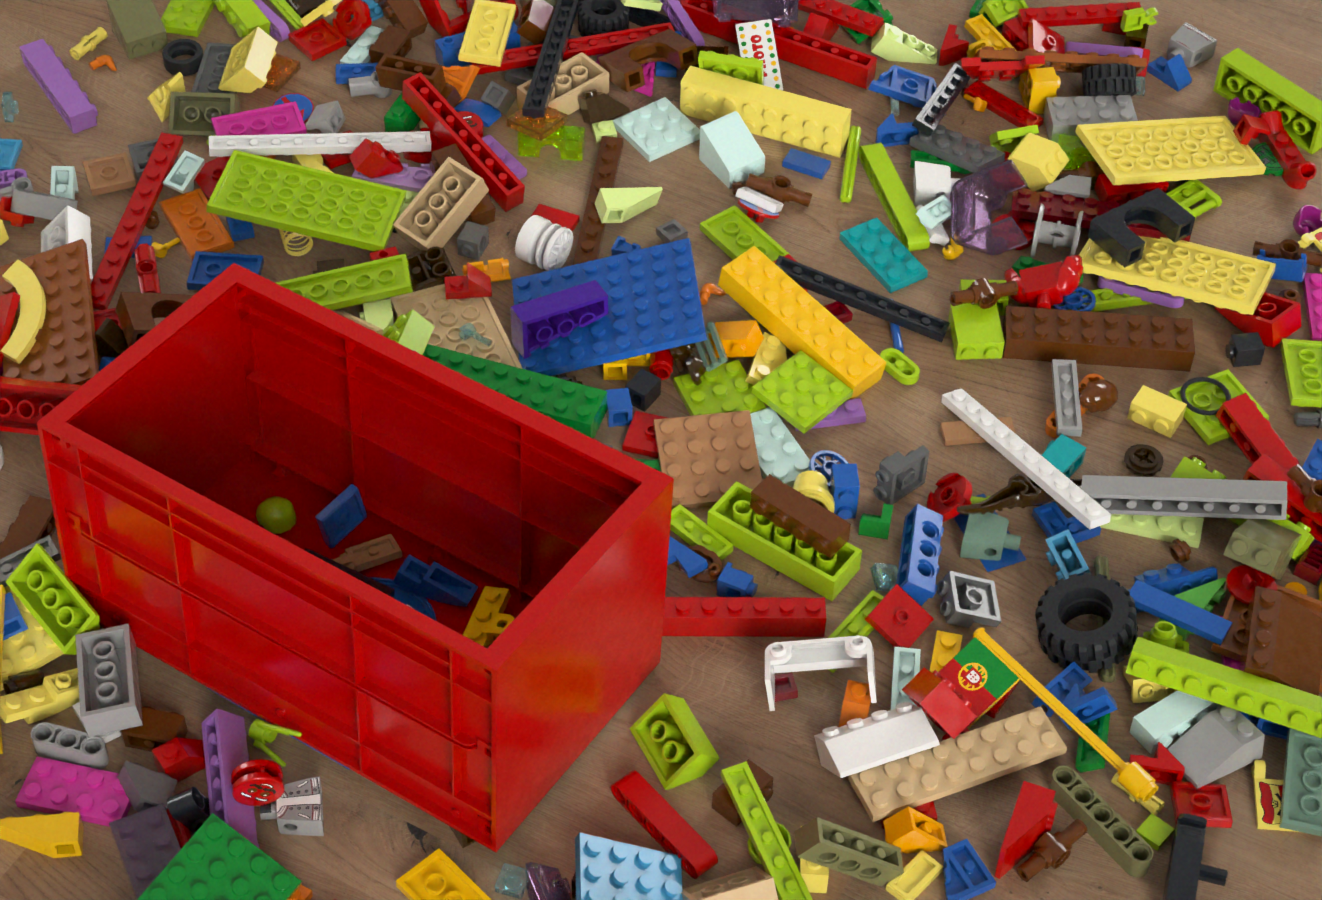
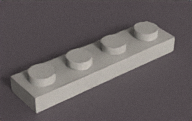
[1051,359,1082,437]

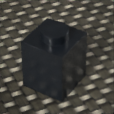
[1225,332,1265,367]
[625,369,661,412]

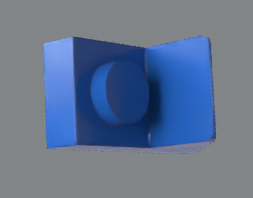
[1147,54,1192,91]
[875,113,919,147]
[1058,683,1118,730]

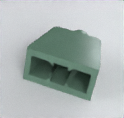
[960,512,1021,561]

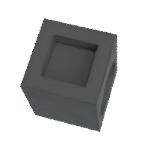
[481,81,516,116]
[457,221,489,260]

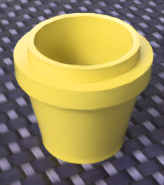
[793,471,835,513]

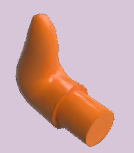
[89,55,117,71]
[699,283,726,305]

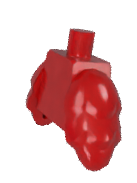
[1004,255,1083,309]

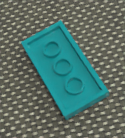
[839,217,928,293]

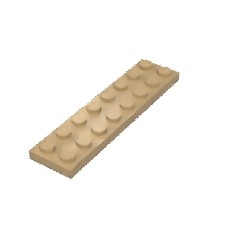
[848,706,1067,822]

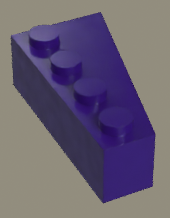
[510,280,608,359]

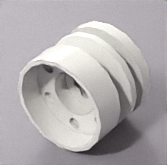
[515,215,573,271]

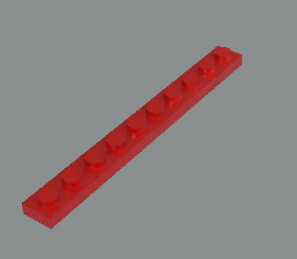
[469,22,675,75]
[91,132,183,310]

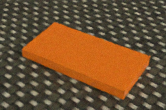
[159,188,235,262]

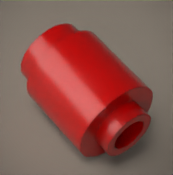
[649,349,673,380]

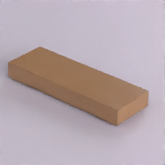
[940,417,1016,446]

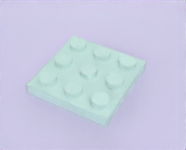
[613,97,700,162]

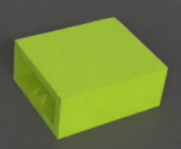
[948,303,1005,360]

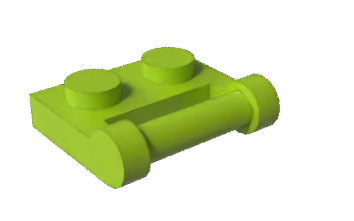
[1166,180,1222,220]

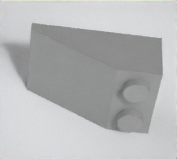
[1168,706,1265,789]

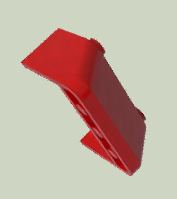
[419,0,519,38]

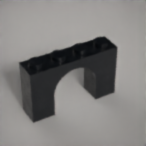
[1088,188,1195,268]

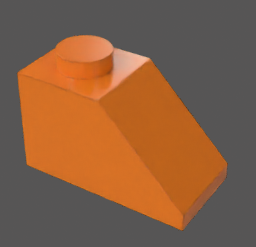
[838,680,872,727]

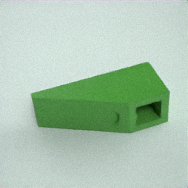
[1159,577,1227,641]

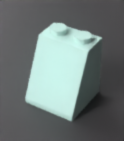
[699,111,765,189]

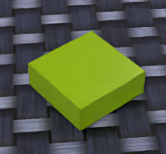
[1136,813,1174,851]

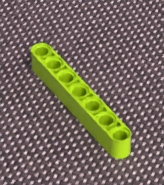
[858,142,930,252]

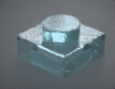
[1,92,19,122]
[870,563,898,591]
[495,863,531,900]

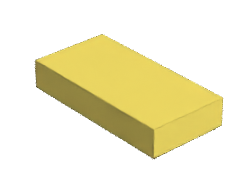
[886,850,943,900]

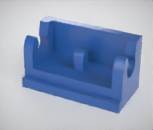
[1257,249,1307,282]
[1031,662,1093,717]

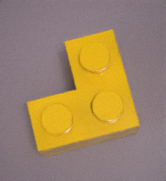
[1018,67,1060,115]

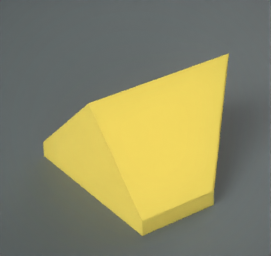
[147,72,186,122]

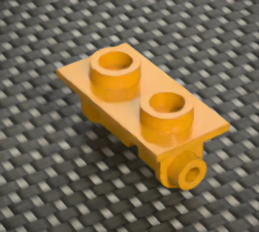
[462,257,511,282]

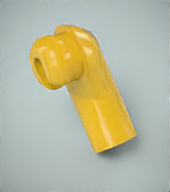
[942,234,964,260]

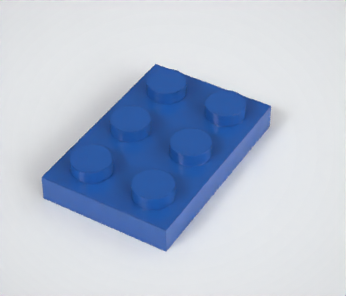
[186,251,264,290]

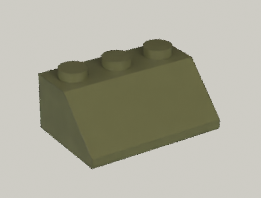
[169,91,240,136]

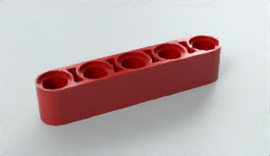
[610,770,718,879]

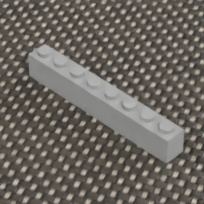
[1081,475,1287,520]

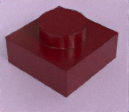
[823,301,853,324]
[775,672,798,702]

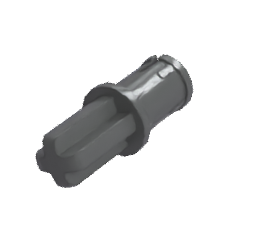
[1294,409,1322,428]

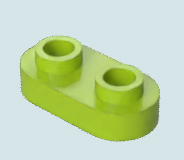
[880,348,920,385]

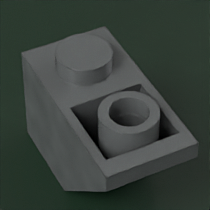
[117,761,178,820]

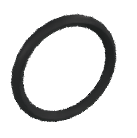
[1180,377,1231,415]

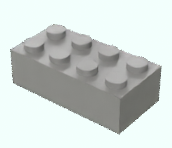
[1043,95,1138,145]
[75,624,143,737]

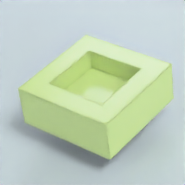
[592,120,617,143]

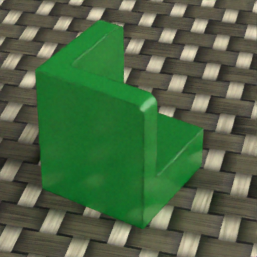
[858,504,893,540]

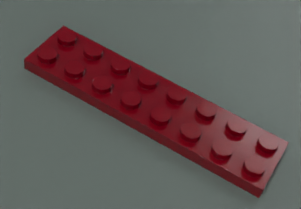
[1010,188,1191,242]

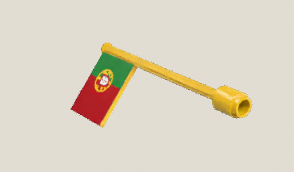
[939,627,1159,802]

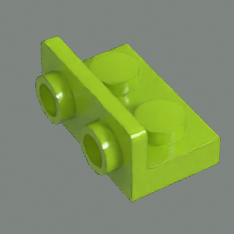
[978,0,1029,27]
[989,125,1039,153]

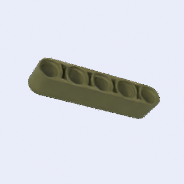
[1049,765,1153,878]

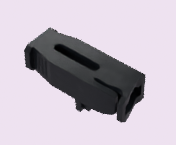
[1163,813,1228,900]

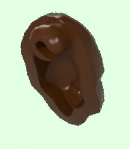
[1080,379,1118,413]
[677,545,723,583]

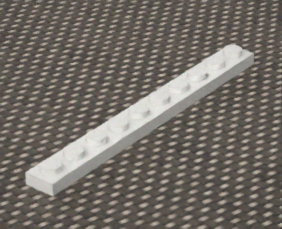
[209,131,431,157]
[941,388,1111,529]

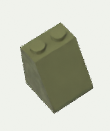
[106,0,168,60]
[1223,519,1301,581]

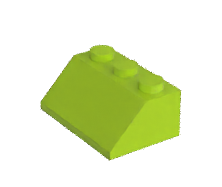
[629,693,720,790]

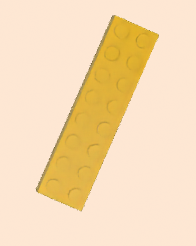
[718,246,887,400]

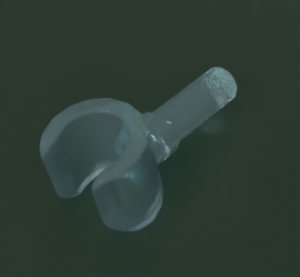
[459,323,491,346]

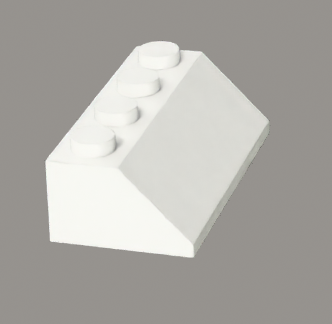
[41,205,93,284]
[814,702,940,778]

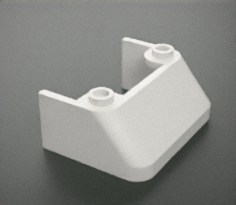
[765,635,877,711]

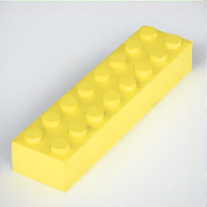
[680,66,852,158]

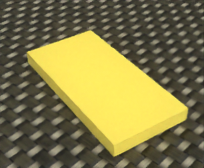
[459,0,516,67]

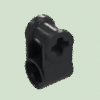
[167,787,210,833]

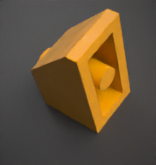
[883,806,948,854]

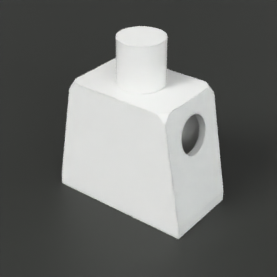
[913,161,964,206]

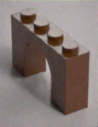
[598,29,699,92]
[115,292,193,347]

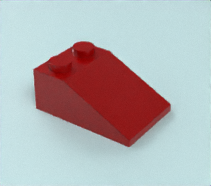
[1215,292,1301,348]
[994,781,1058,879]

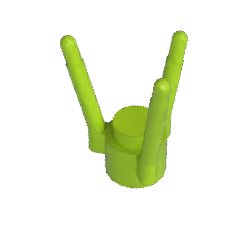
[249,718,302,767]

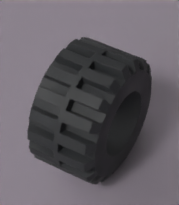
[578,0,629,37]
[1082,63,1137,96]

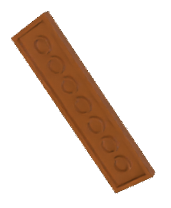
[972,46,1147,75]

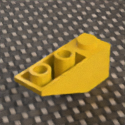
[0,812,84,858]

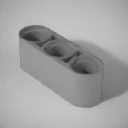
[10,188,78,220]
[30,722,109,770]

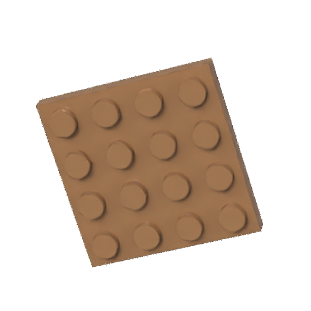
[653,410,762,509]

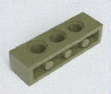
[794,817,904,887]

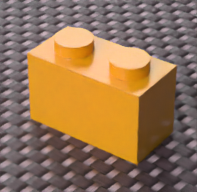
[708,320,764,358]

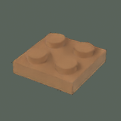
[83,152,136,196]

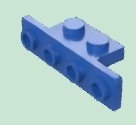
[1128,564,1218,613]

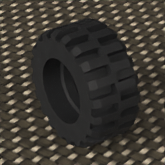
[1035,573,1138,673]

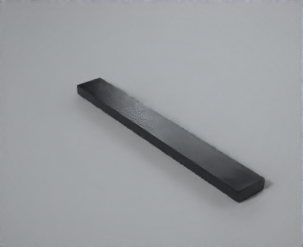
[775,255,950,343]

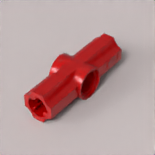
[134,243,161,293]

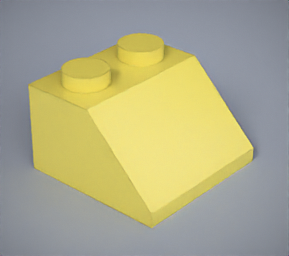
[1008,133,1070,191]

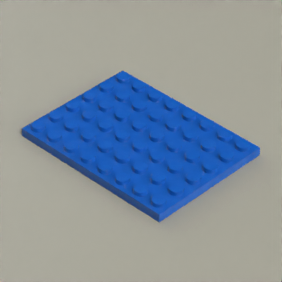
[512,238,707,376]

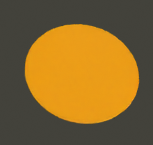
[1285,582,1307,596]

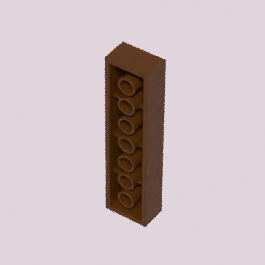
[1002,306,1195,372]

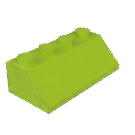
[5,543,100,655]

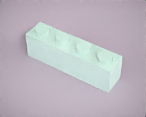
[1129,690,1223,754]

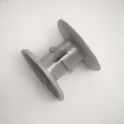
[1030,203,1083,258]

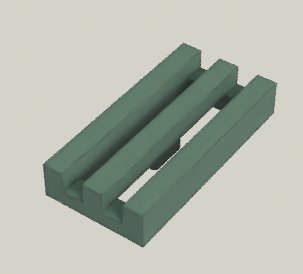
[695,321,728,372]

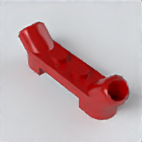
[1259,110,1317,189]

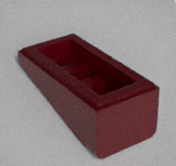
[1293,539,1322,586]

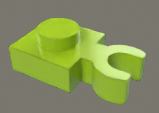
[1120,7,1158,32]

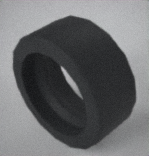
[162,39,203,76]

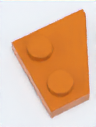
[442,65,480,104]

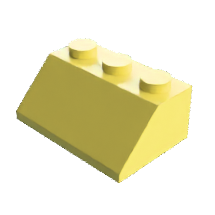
[218,27,277,93]

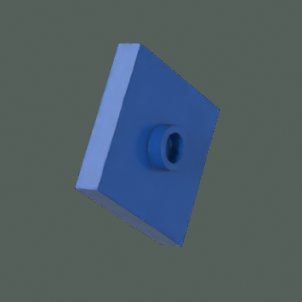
[315,484,367,549]

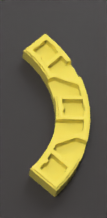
[0,259,46,364]

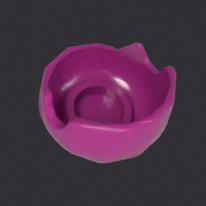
[1228,97,1261,125]
[1293,205,1322,237]

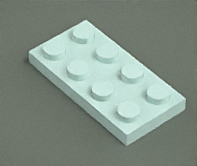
[750,407,818,487]

